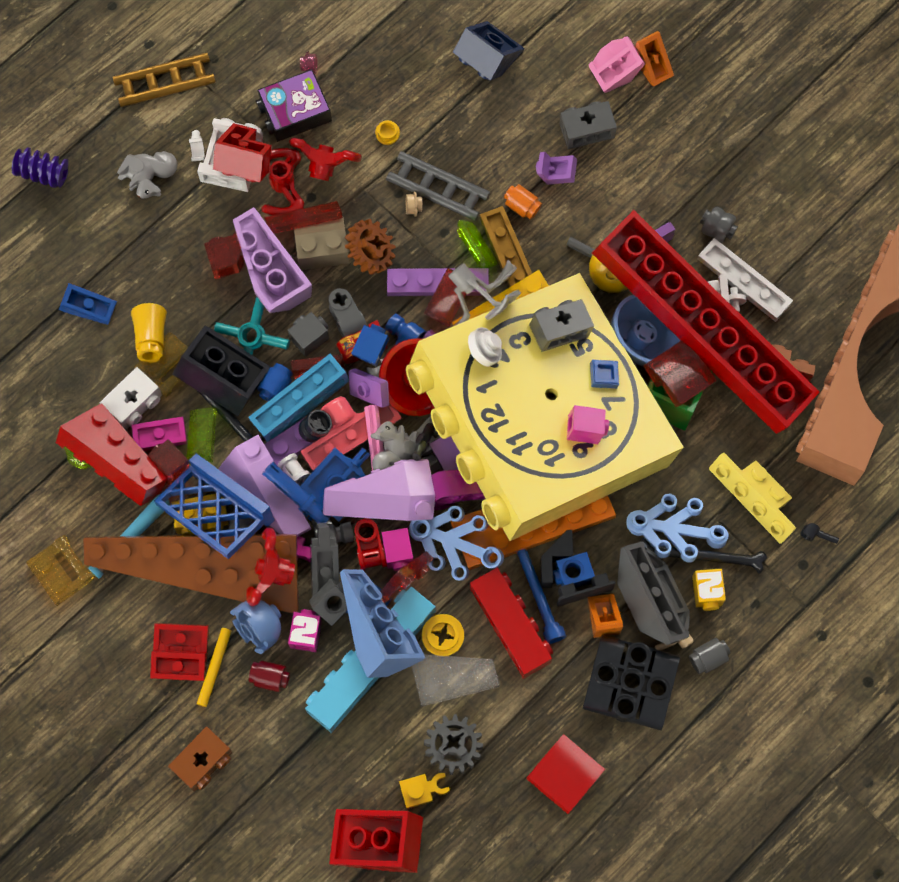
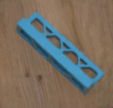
[248,354,349,442]

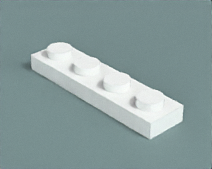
[697,238,793,322]

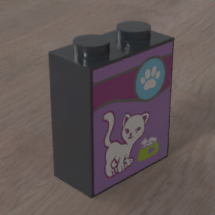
[255,69,332,142]

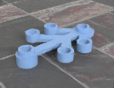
[626,494,729,562]
[409,506,504,581]

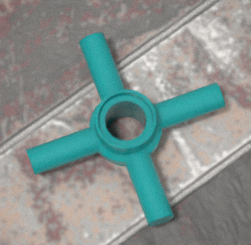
[214,297,290,355]

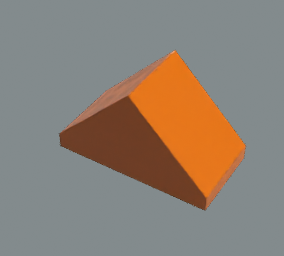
[635,31,674,87]
[587,594,623,638]

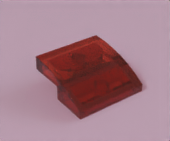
[643,340,717,407]

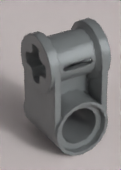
[329,288,368,338]

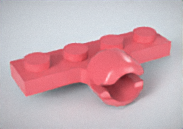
[300,396,402,471]

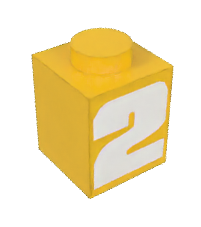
[692,569,726,611]

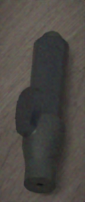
[412,423,435,460]

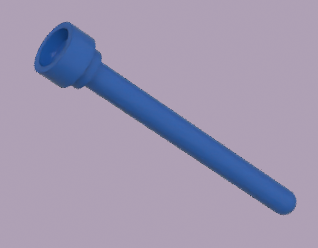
[517,549,567,644]

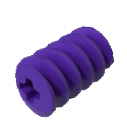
[11,147,69,188]

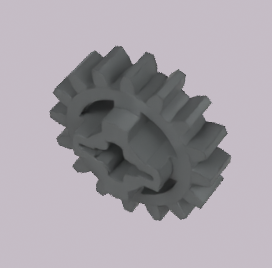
[424,714,483,775]

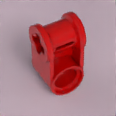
[355,518,387,571]

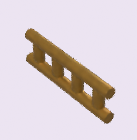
[113,52,216,107]

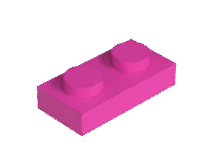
[131,417,187,451]

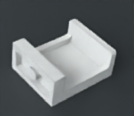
[197,118,263,192]

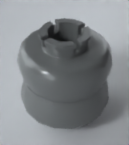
[700,206,738,243]

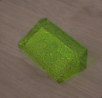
[457,220,497,269]
[186,407,216,462]

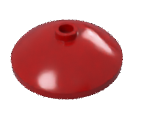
[379,338,435,416]

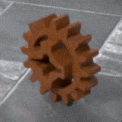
[345,219,396,275]

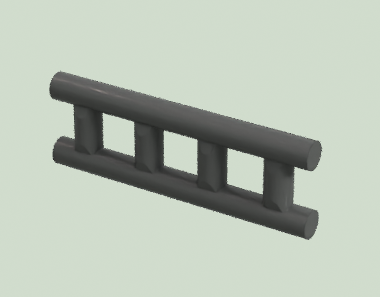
[386,151,490,221]

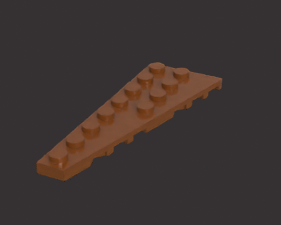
[83,534,299,613]

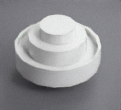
[468,327,502,367]

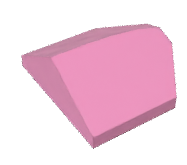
[589,37,645,93]

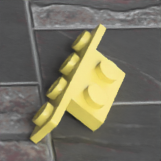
[709,453,796,543]

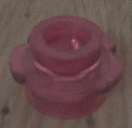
[300,51,318,74]

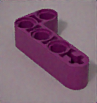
[431,469,486,511]

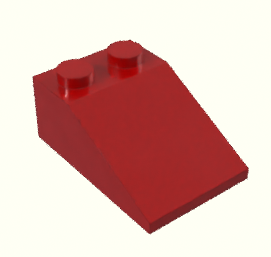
[329,809,423,873]

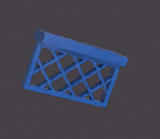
[154,453,275,559]

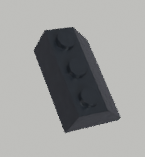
[172,325,270,416]

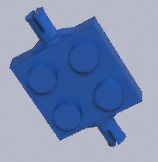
[300,448,370,522]

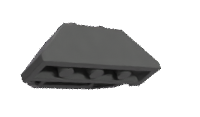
[617,541,690,645]

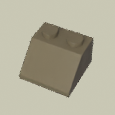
[294,216,350,270]

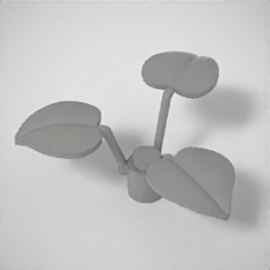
[448,260,521,326]

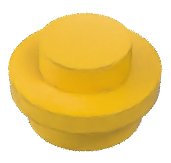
[375,120,400,145]

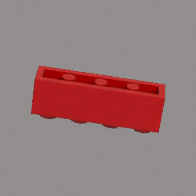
[470,567,553,679]

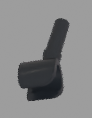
[800,523,839,544]

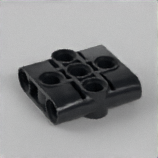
[583,635,680,731]

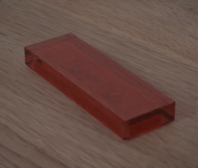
[264,201,343,233]

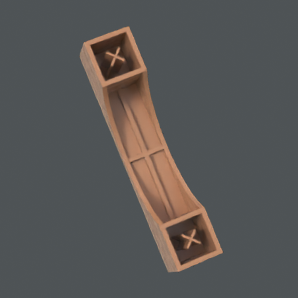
[795,224,899,486]

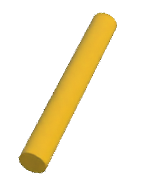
[197,628,232,707]

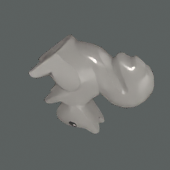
[117,151,178,199]
[371,421,419,470]

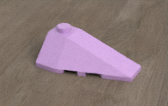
[233,207,312,313]
[218,435,311,537]
[323,459,435,521]

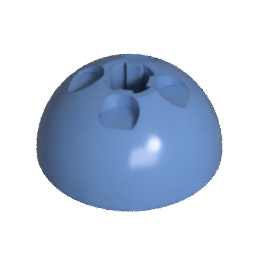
[611,294,683,367]

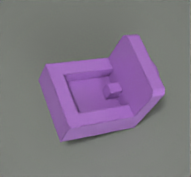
[536,152,577,185]

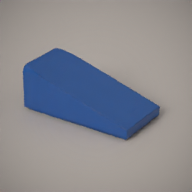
[59,283,117,325]

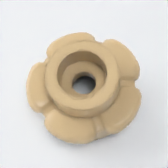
[406,192,422,217]

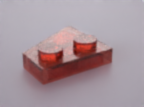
[380,551,434,604]

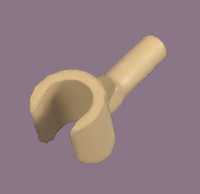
[655,634,693,651]

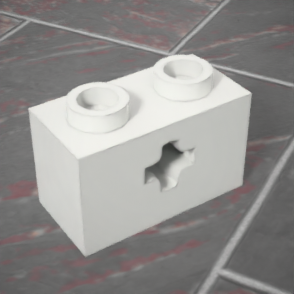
[100,367,162,430]

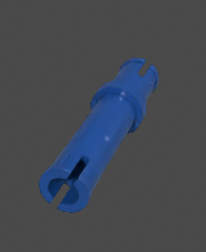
[262,462,331,523]

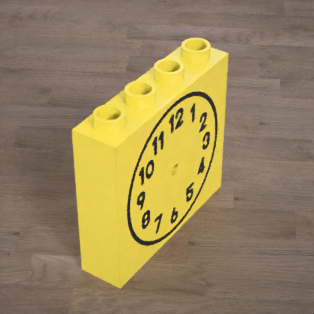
[406,273,684,541]

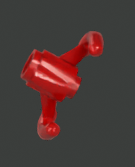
[289,138,362,181]
[262,148,304,217]
[246,528,295,606]

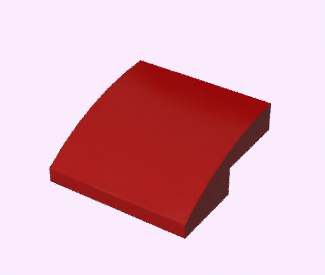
[150,623,209,681]
[526,734,605,814]

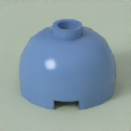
[230,600,281,654]

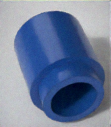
[257,363,293,402]

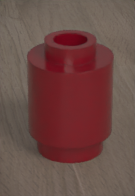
[248,660,290,693]

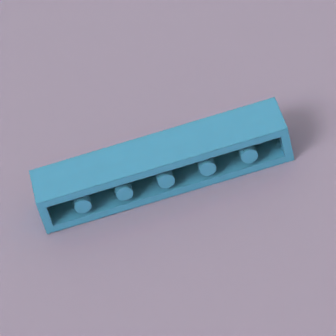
[305,586,436,733]

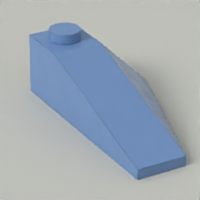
[340,569,425,678]

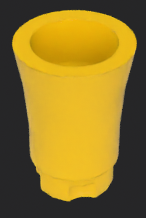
[131,303,167,363]

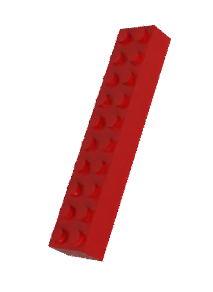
[592,210,820,434]

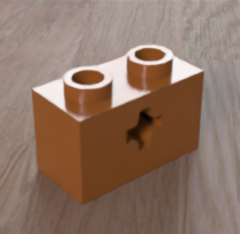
[168,726,232,792]

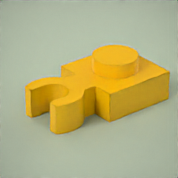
[399,773,450,809]

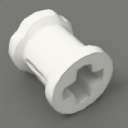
[277,453,310,485]

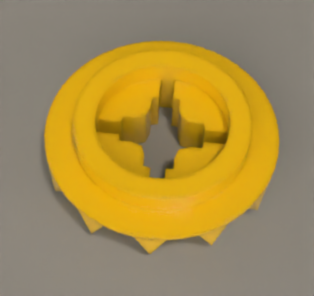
[422,614,464,657]

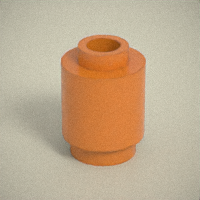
[504,184,542,220]

